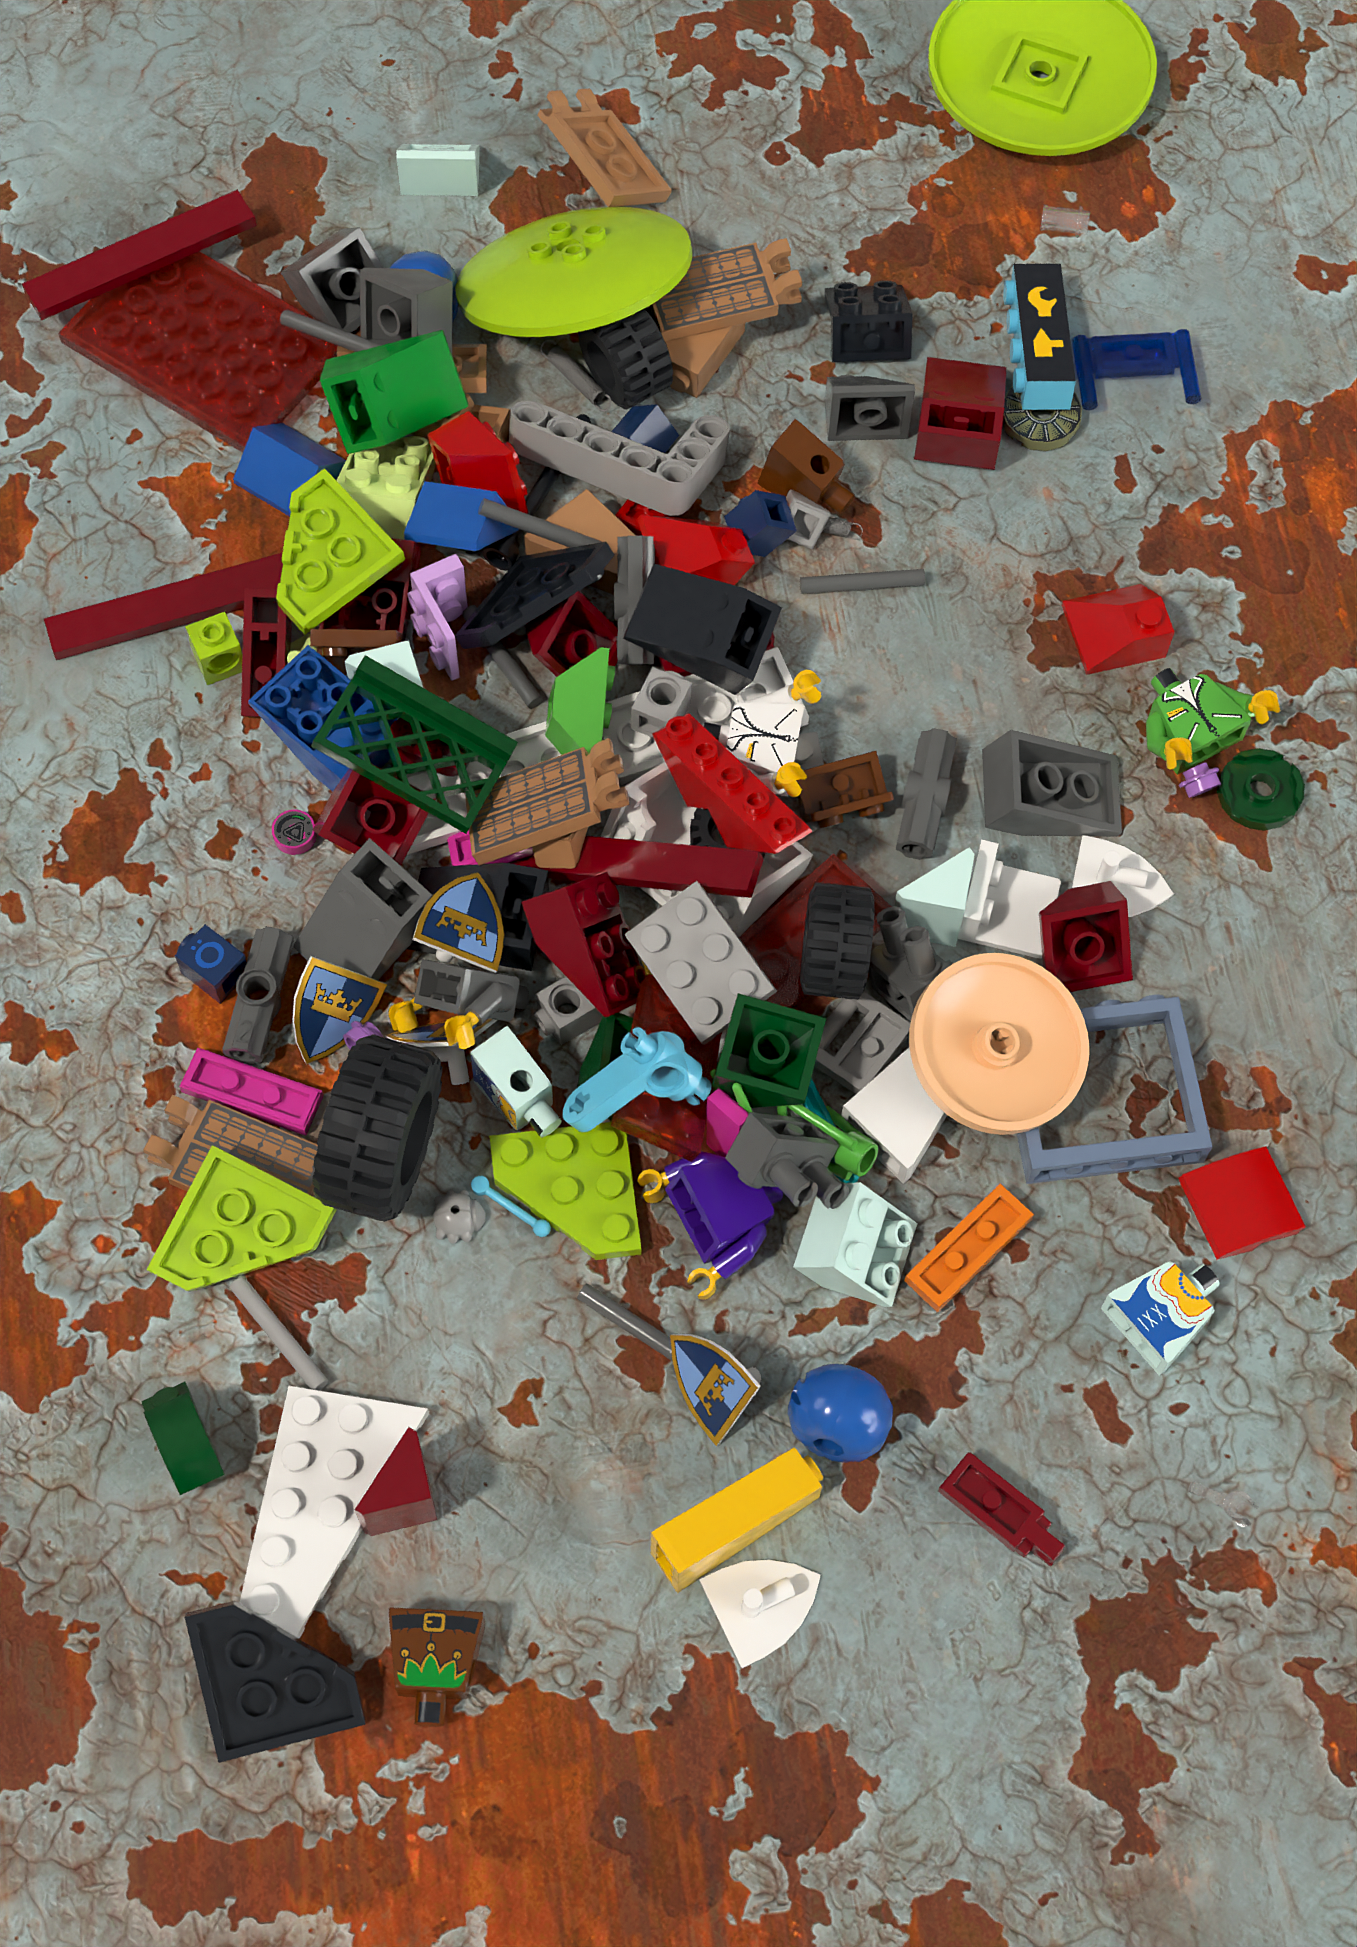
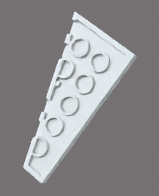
[239,1386,429,1639]

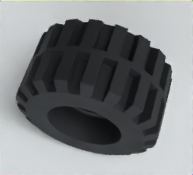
[578,309,673,410]
[800,882,875,1000]

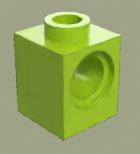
[185,612,242,686]

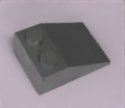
[982,730,1122,837]

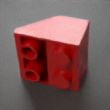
[427,411,528,514]

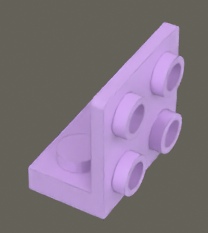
[407,554,468,681]

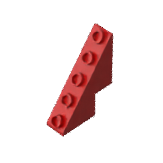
[652,713,812,854]

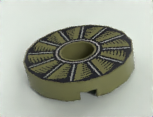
[1002,386,1082,451]

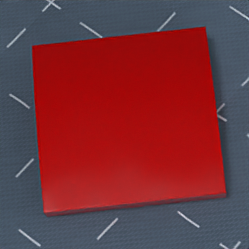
[1178,1146,1306,1260]

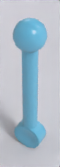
[471,1176,551,1237]

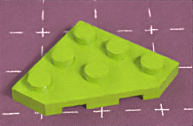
[276,468,405,635]
[489,1120,641,1260]
[146,1145,337,1292]

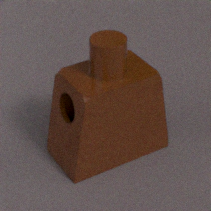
[757,419,855,515]

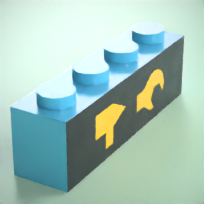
[1003,264,1076,410]

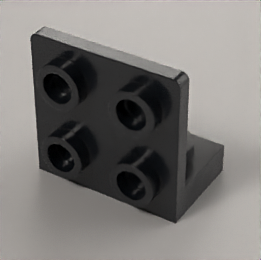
[824,280,913,362]

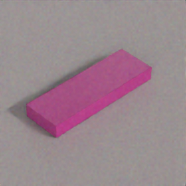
[179,1048,324,1136]

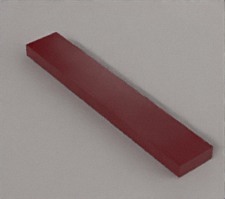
[22,189,257,321]
[44,552,283,660]
[510,836,764,898]

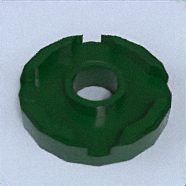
[1217,748,1305,831]

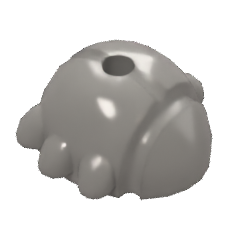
[433,1190,486,1244]

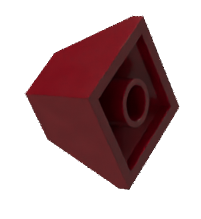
[525,591,618,677]
[312,756,436,866]
[1039,881,1133,992]

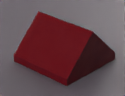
[355,1427,438,1536]

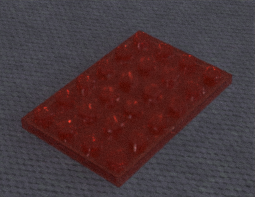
[58,251,337,453]

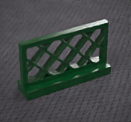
[311,655,518,834]

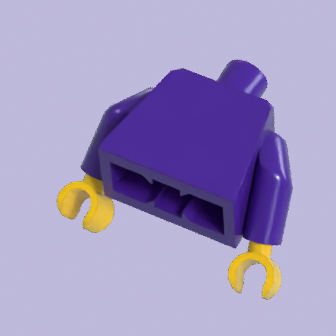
[638,1151,783,1299]

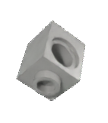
[631,667,692,738]
[534,976,603,1045]

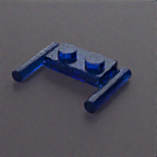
[1071,329,1202,410]

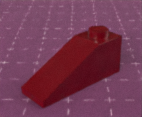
[241,588,292,717]

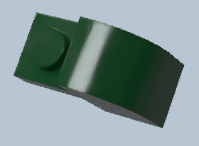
[141,1382,225,1495]

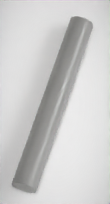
[229,1276,329,1391]

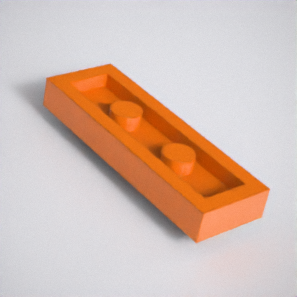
[904,1183,1034,1313]

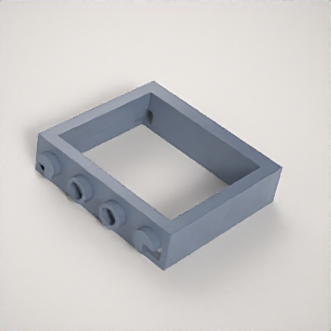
[1017,994,1212,1184]

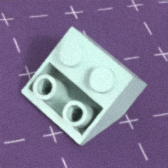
[793,1182,917,1307]

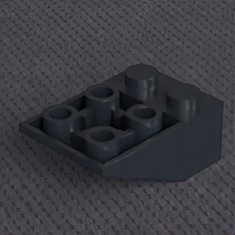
[623,564,782,695]
[407,863,549,971]

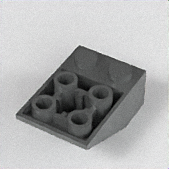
[293,838,433,980]

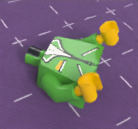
[1146,668,1281,775]

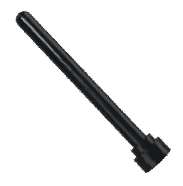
[483,414,591,571]

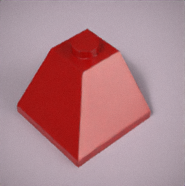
[636,514,755,585]
[1062,584,1175,675]

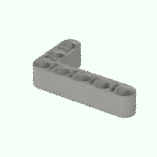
[508,401,730,515]

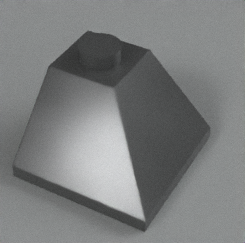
[825,375,915,441]

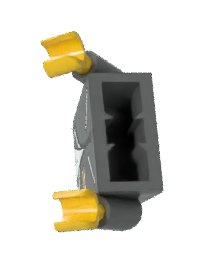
[388,959,529,1049]

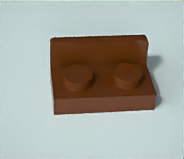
[310,629,403,675]

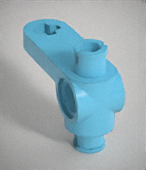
[563,1027,712,1132]

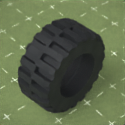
[313,1035,442,1222]

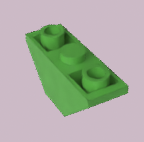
[545,647,615,755]

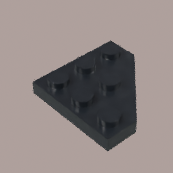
[455,542,615,649]
[185,1600,366,1763]

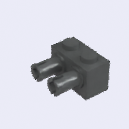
[868,907,954,1022]
[725,1112,849,1209]

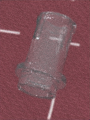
[1040,205,1090,238]

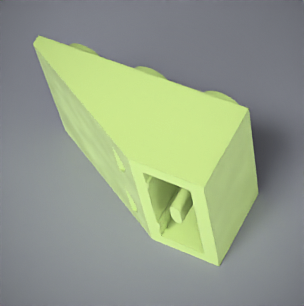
[336,436,436,540]

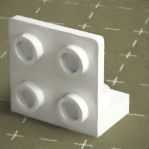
[958,840,1061,959]

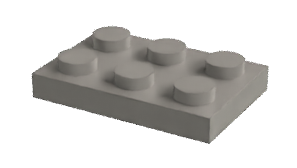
[624,881,777,1045]

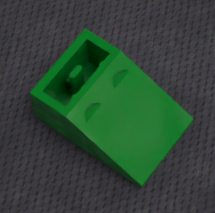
[320,330,469,454]

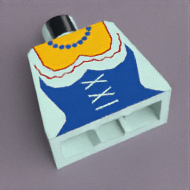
[471,1026,562,1138]
[1101,1261,1220,1376]

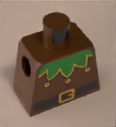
[389,1607,485,1727]

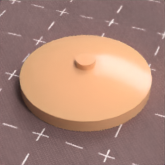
[909,953,1089,1135]

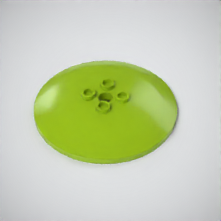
[928,0,1157,156]
[455,207,692,337]

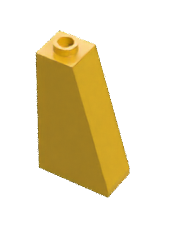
[651,1447,823,1593]

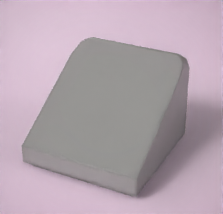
[786,489,831,550]

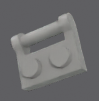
[814,992,910,1094]

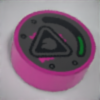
[272,809,317,855]

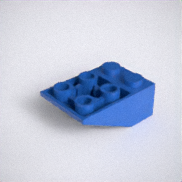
[248,645,397,792]

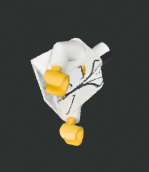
[704,670,821,797]

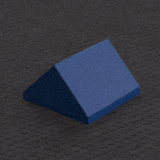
[233,423,346,517]
[404,481,519,551]

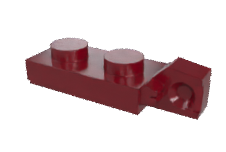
[938,1452,1065,1567]

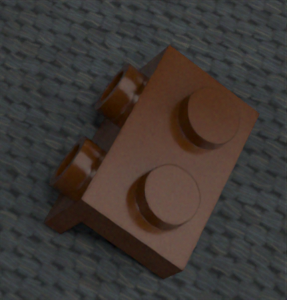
[797,751,894,829]

